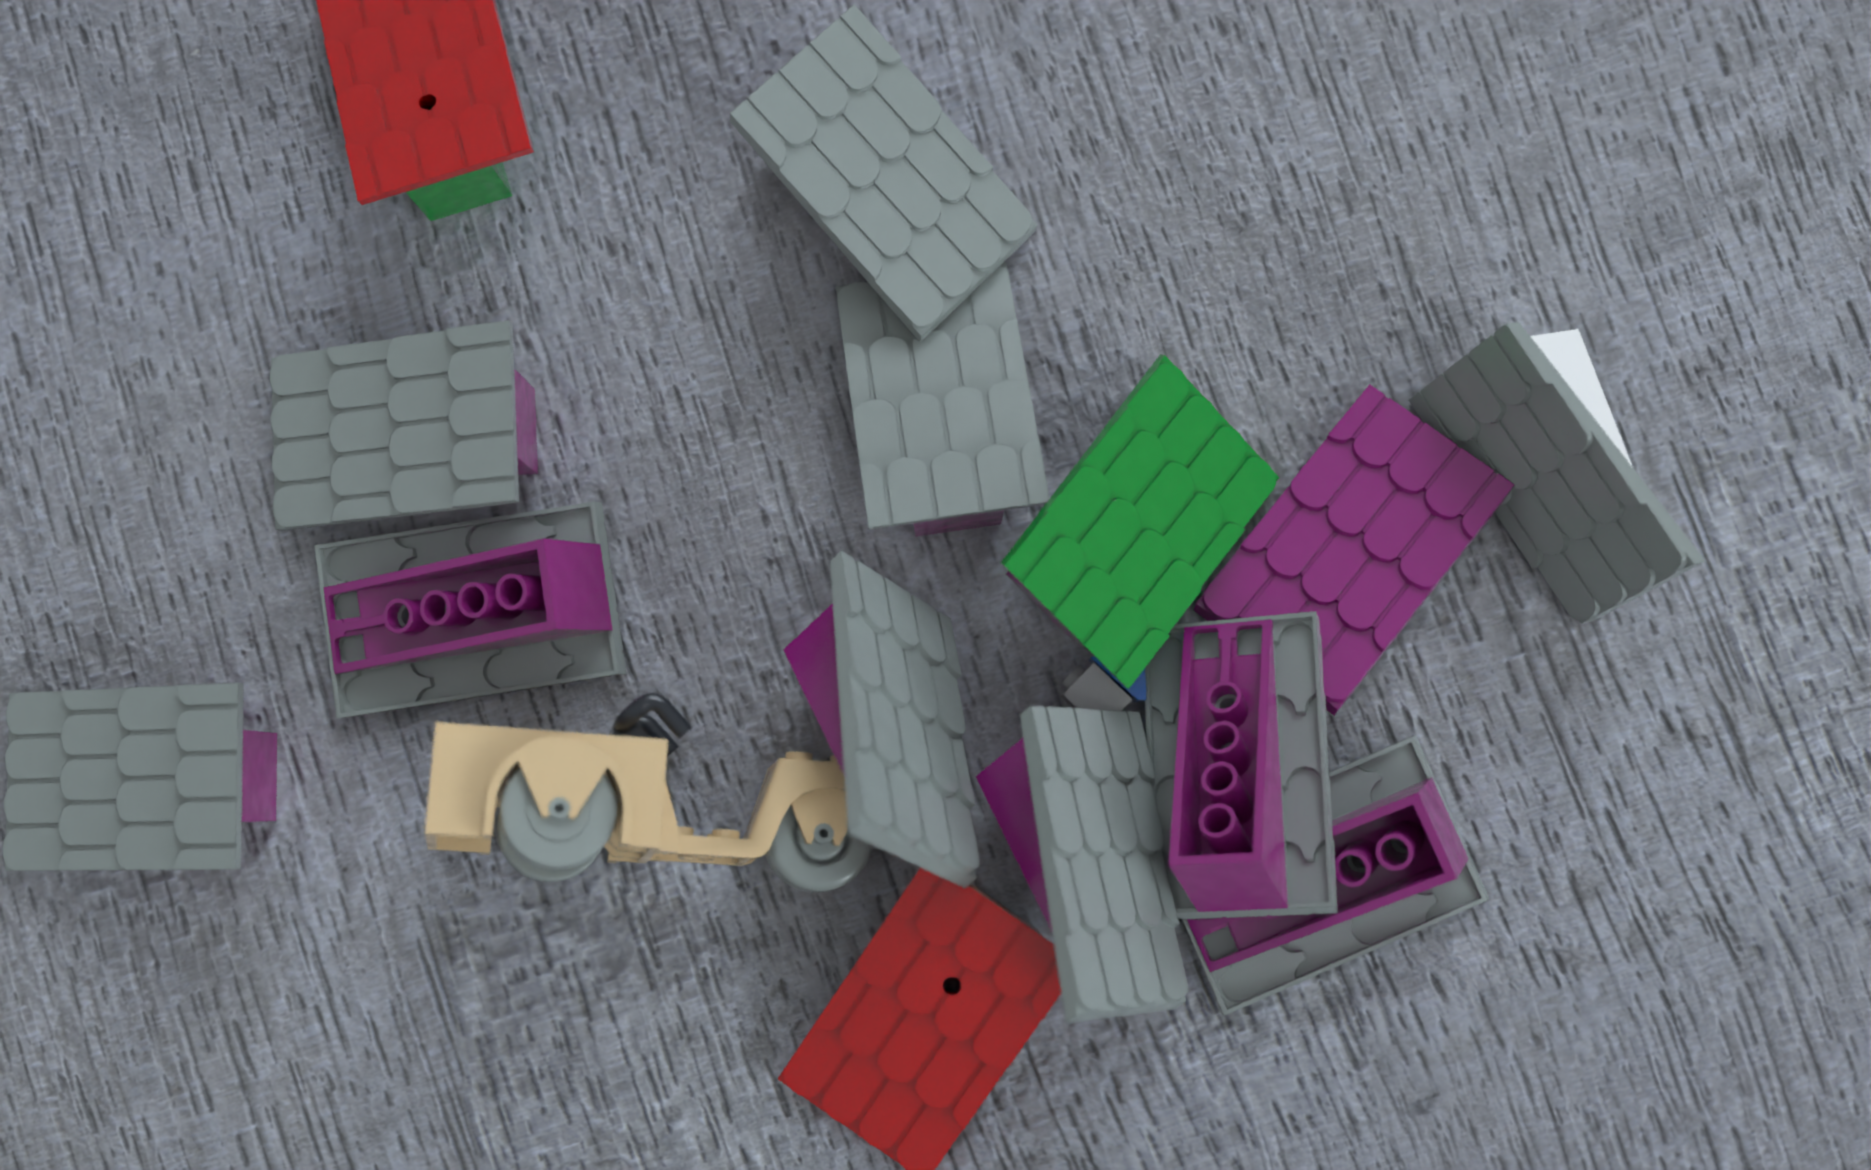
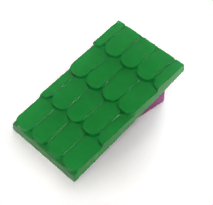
[1001,354,1279,689]

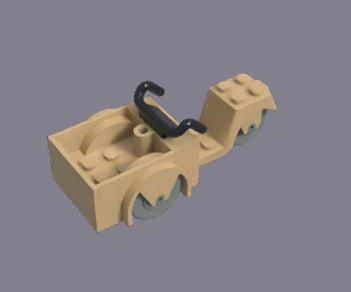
[425,692,873,893]

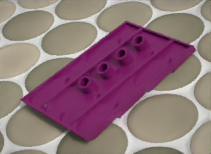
[1193,384,1515,716]

